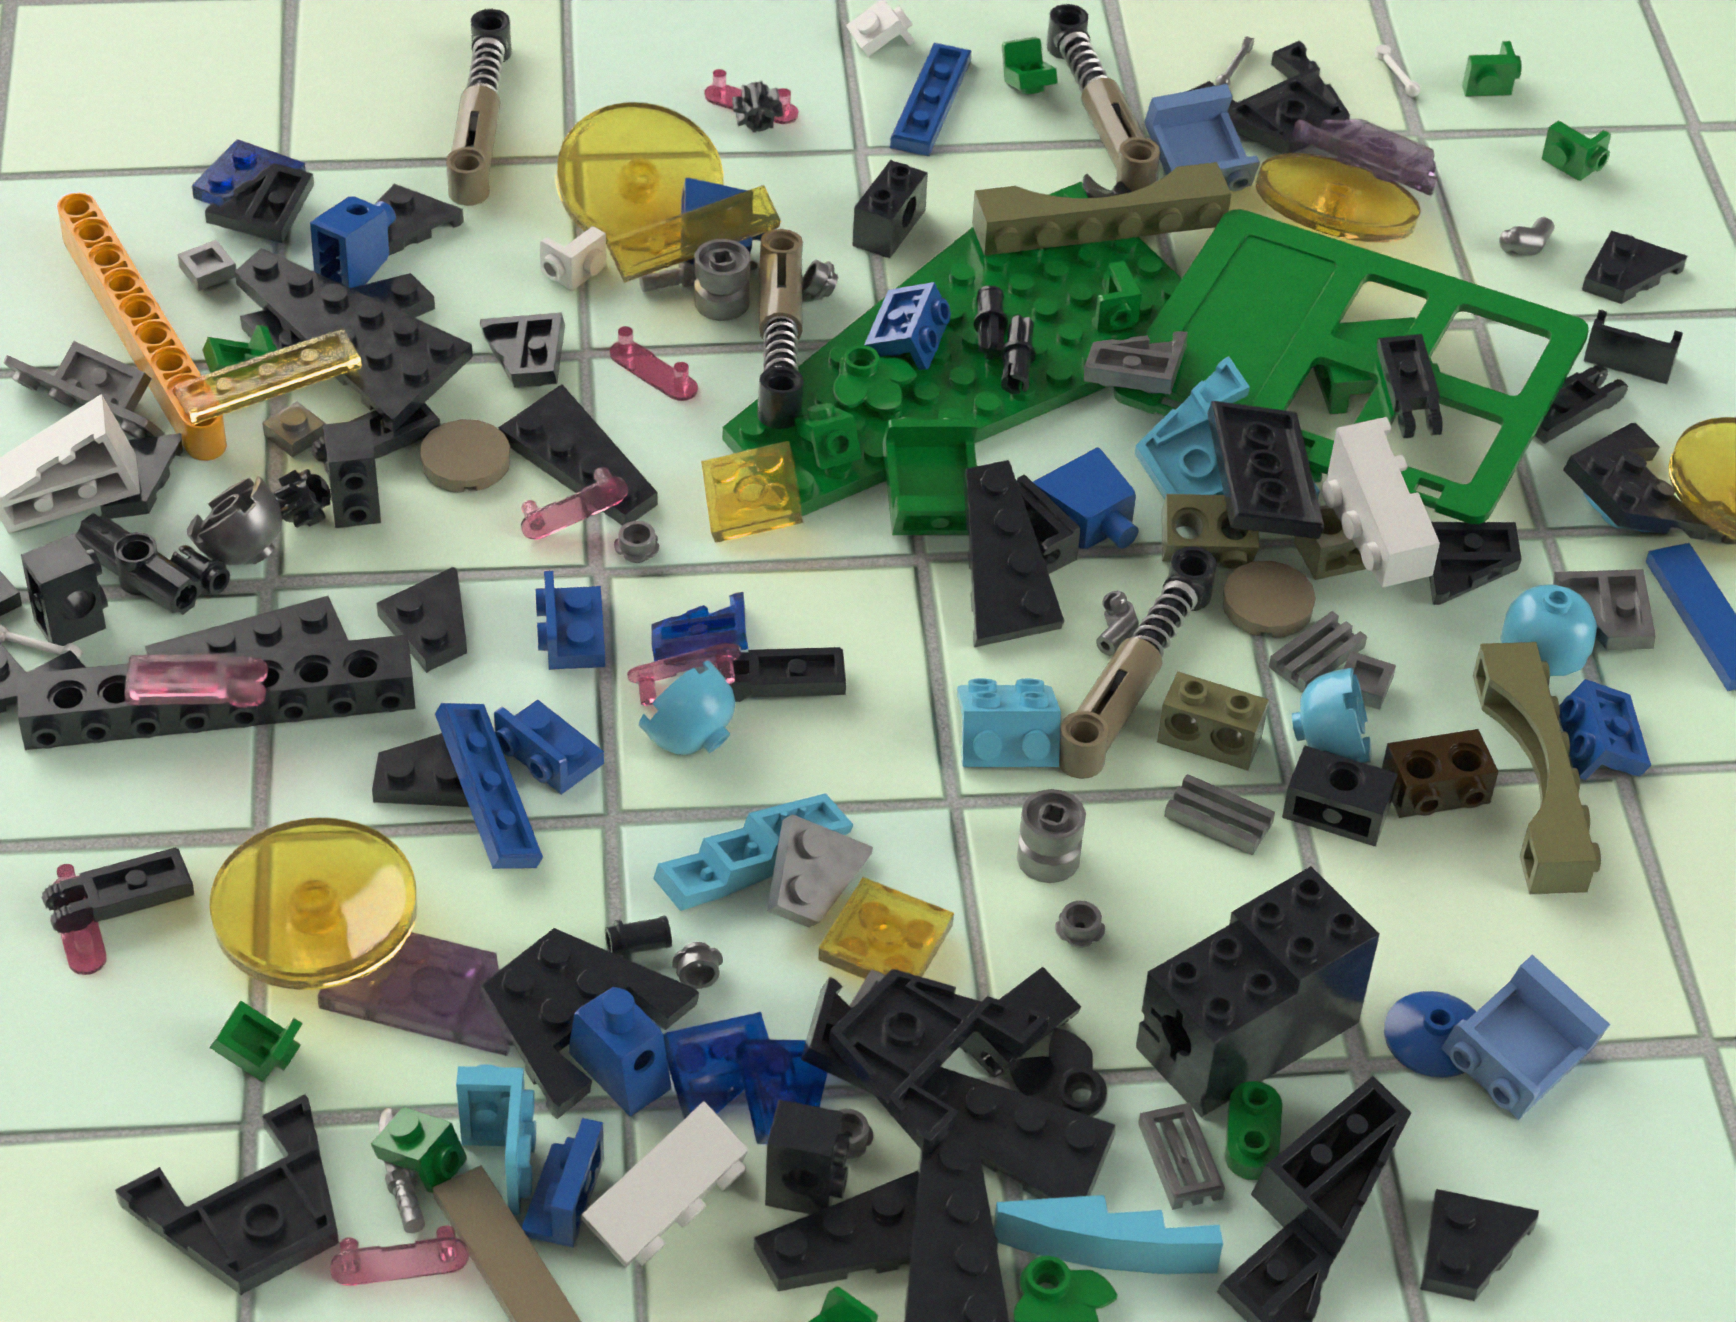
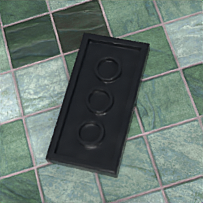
[1207,401,1324,539]

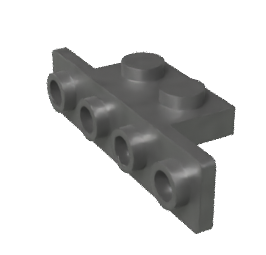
[2,341,165,439]

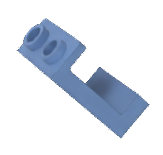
[1144,84,1260,191]
[1441,955,1611,1120]

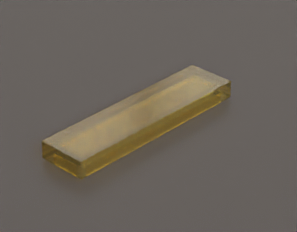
[607,185,781,283]
[174,329,361,425]

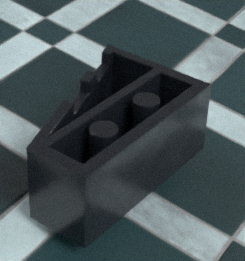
[1250,1076,1411,1265]

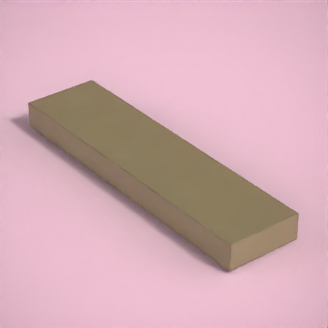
[433,1165,581,1322]

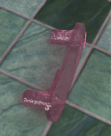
[704,69,799,124]
[610,326,698,401]
[521,467,628,540]
[627,643,741,706]
[52,864,107,975]
[330,1225,469,1286]

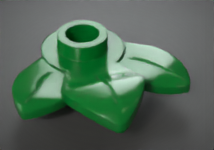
[833,345,917,413]
[1013,1256,1118,1322]

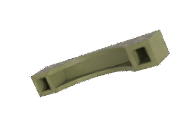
[972,162,1231,255]
[1473,642,1601,894]

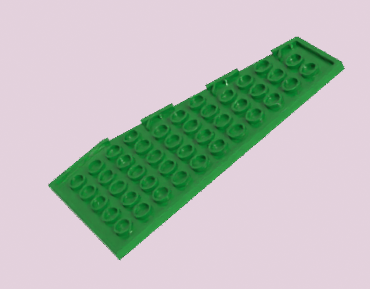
[722,181,1182,521]

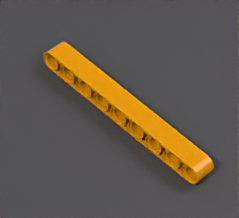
[57,192,227,461]

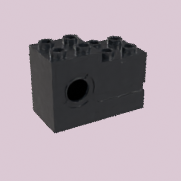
[1136,866,1380,1118]

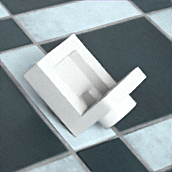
[846,0,915,57]
[540,226,607,291]

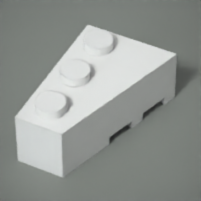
[0,394,140,534]
[1322,417,1440,588]
[581,1101,749,1268]

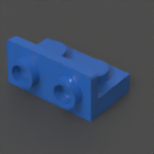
[864,282,951,370]
[535,571,606,670]
[1559,679,1651,780]
[494,699,604,795]
[522,1118,604,1248]

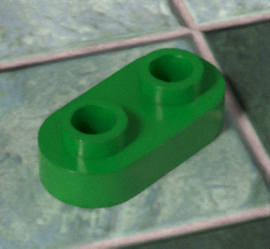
[1224,1081,1282,1180]

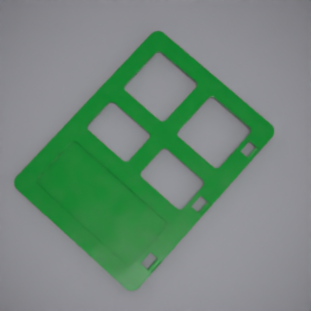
[1113,209,1589,524]

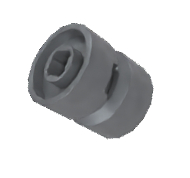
[695,239,750,321]
[1017,789,1086,883]

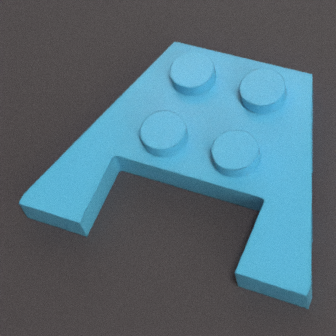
[1134,357,1320,500]

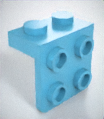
[957,678,1061,767]
[456,1064,536,1216]

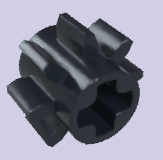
[732,81,783,133]
[274,469,331,528]

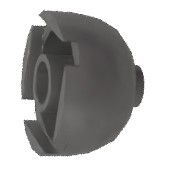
[187,476,282,565]

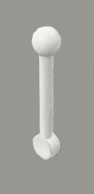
[1375,45,1421,97]
[0,625,83,659]

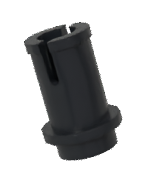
[170,545,230,595]
[605,916,672,959]

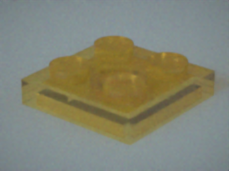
[701,441,804,543]
[818,877,954,979]

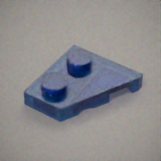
[191,139,306,207]
[651,592,748,663]
[663,1012,776,1119]
[735,1039,828,1144]

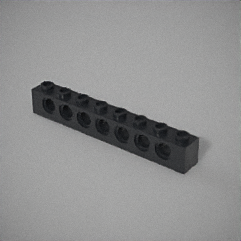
[17,634,416,750]

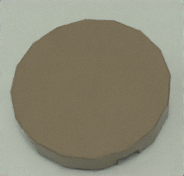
[420,419,510,492]
[1223,561,1316,638]

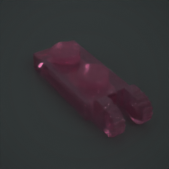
[125,654,268,707]

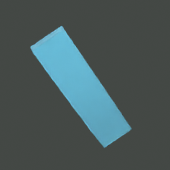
[653,793,854,911]
[993,1195,1223,1274]

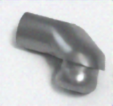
[1499,217,1555,255]
[1096,591,1139,656]

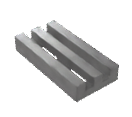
[1269,611,1367,692]
[1164,774,1275,855]
[1138,1103,1225,1210]

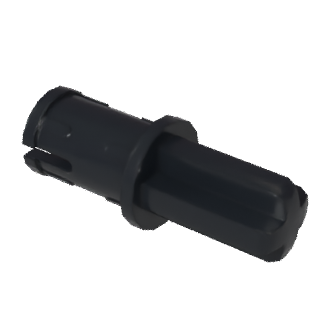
[974,285,1008,360]
[1001,315,1036,394]

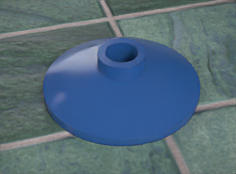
[1384,991,1476,1078]

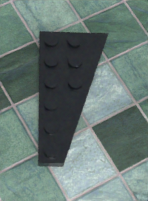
[235,248,473,433]

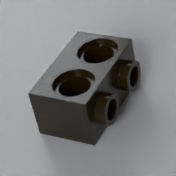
[1381,729,1499,818]

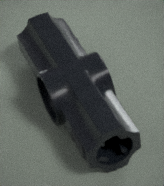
[75,513,202,615]

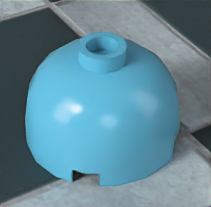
[1500,584,1597,676]
[638,660,736,755]
[1292,668,1372,763]

